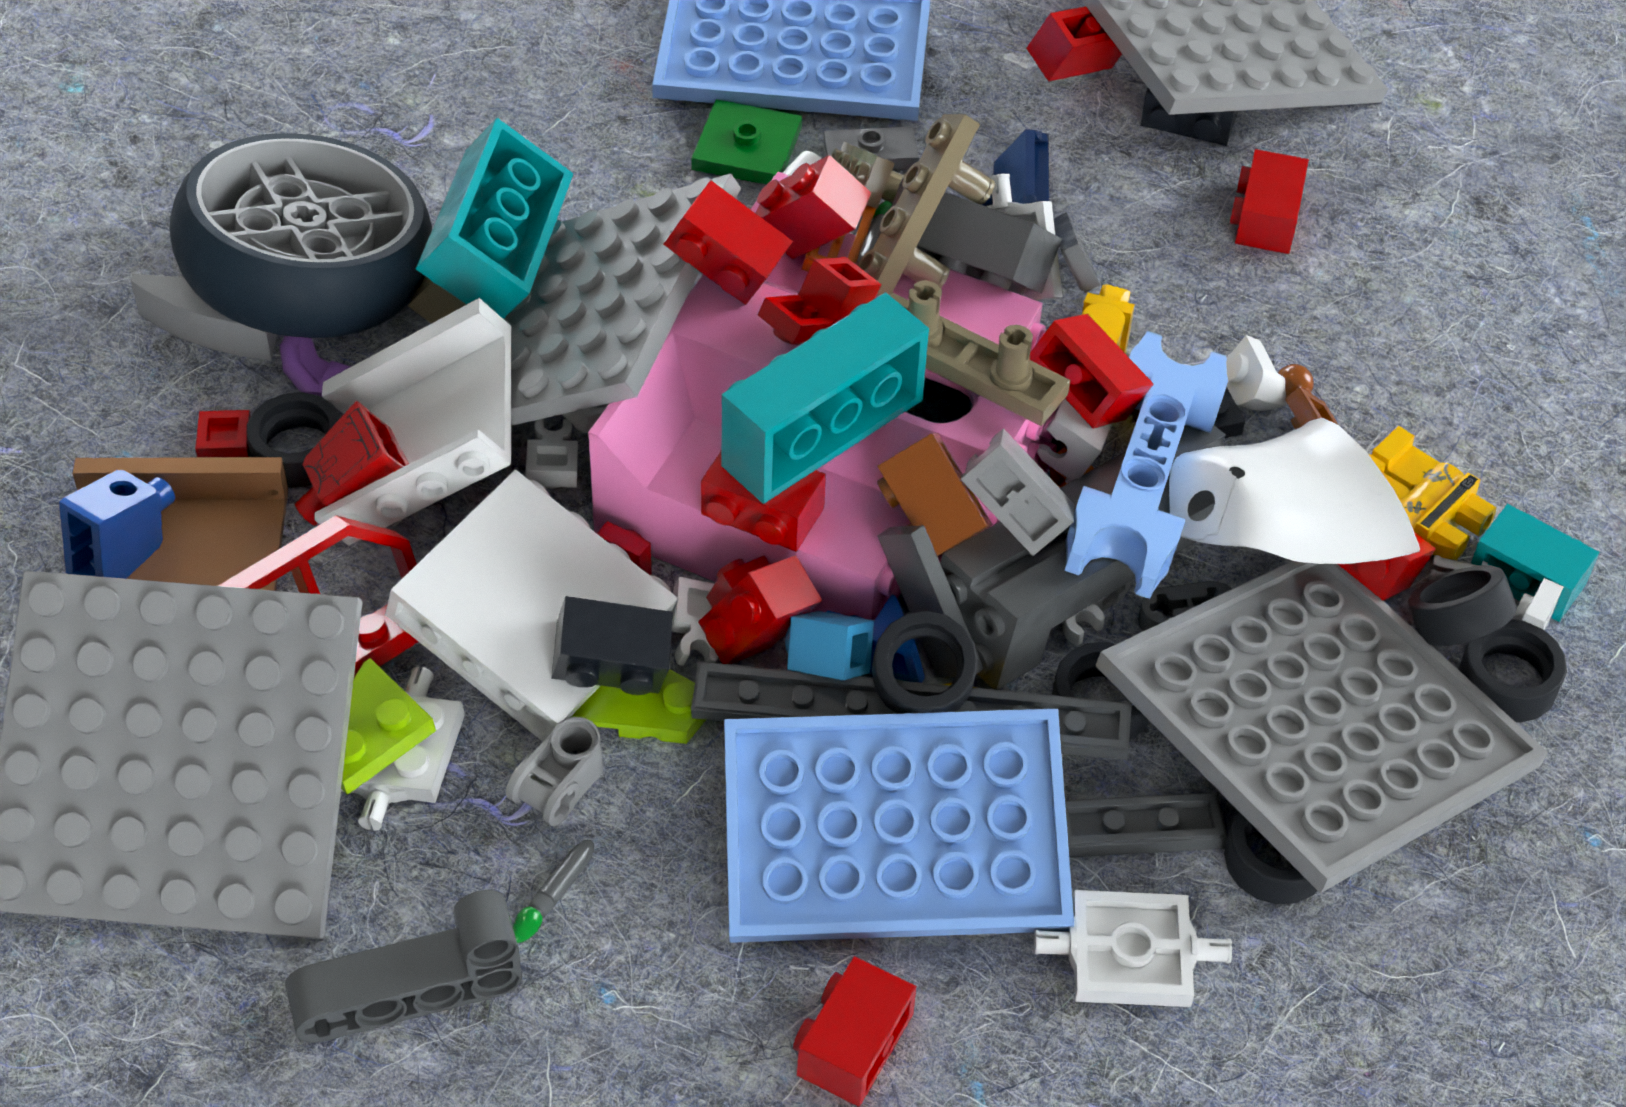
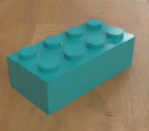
[416,118,574,319]
[721,292,929,504]

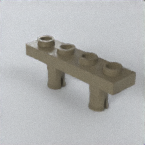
[858,114,995,298]
[831,141,905,209]
[890,281,1070,426]

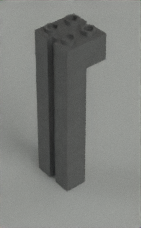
[940,425,1245,690]

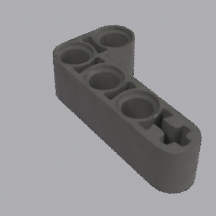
[285,890,522,1043]

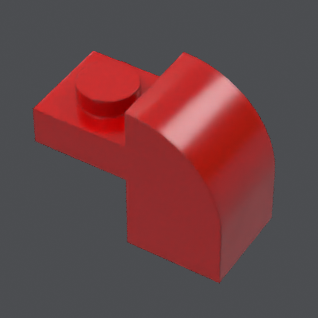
[757,257,882,345]

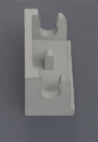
[1037,399,1112,483]
[960,428,1075,556]

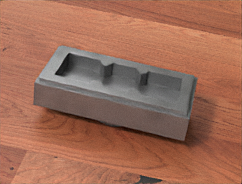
[824,127,919,170]

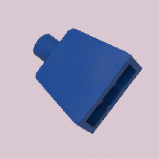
[59,470,175,579]

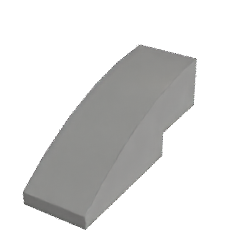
[131,274,278,360]

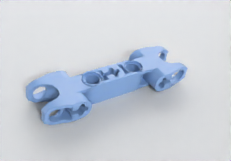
[1065,331,1228,599]

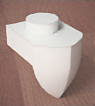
[1226,335,1288,411]

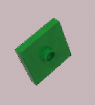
[691,99,802,185]

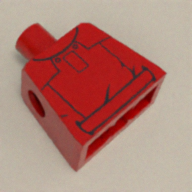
[295,401,409,526]

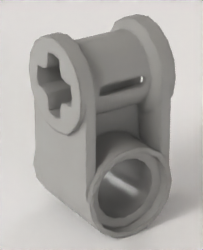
[506,717,604,826]

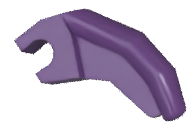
[279,336,350,398]

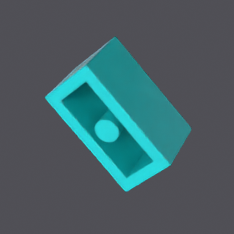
[1471,503,1600,622]

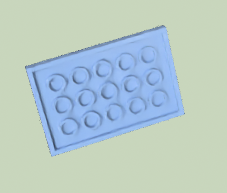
[652,0,931,121]
[724,709,1074,943]

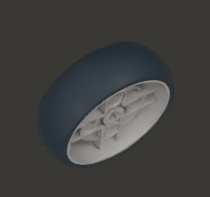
[169,133,432,338]

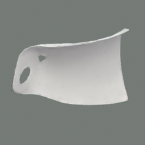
[1169,418,1420,564]

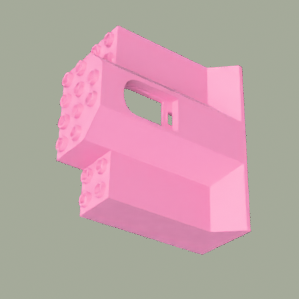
[588,171,1057,620]

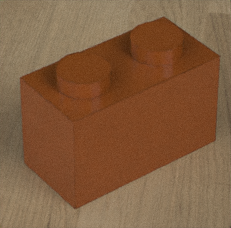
[877,433,993,557]

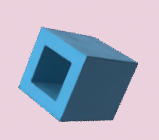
[785,611,874,680]

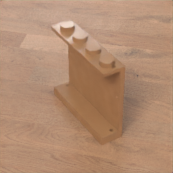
[72,457,288,591]

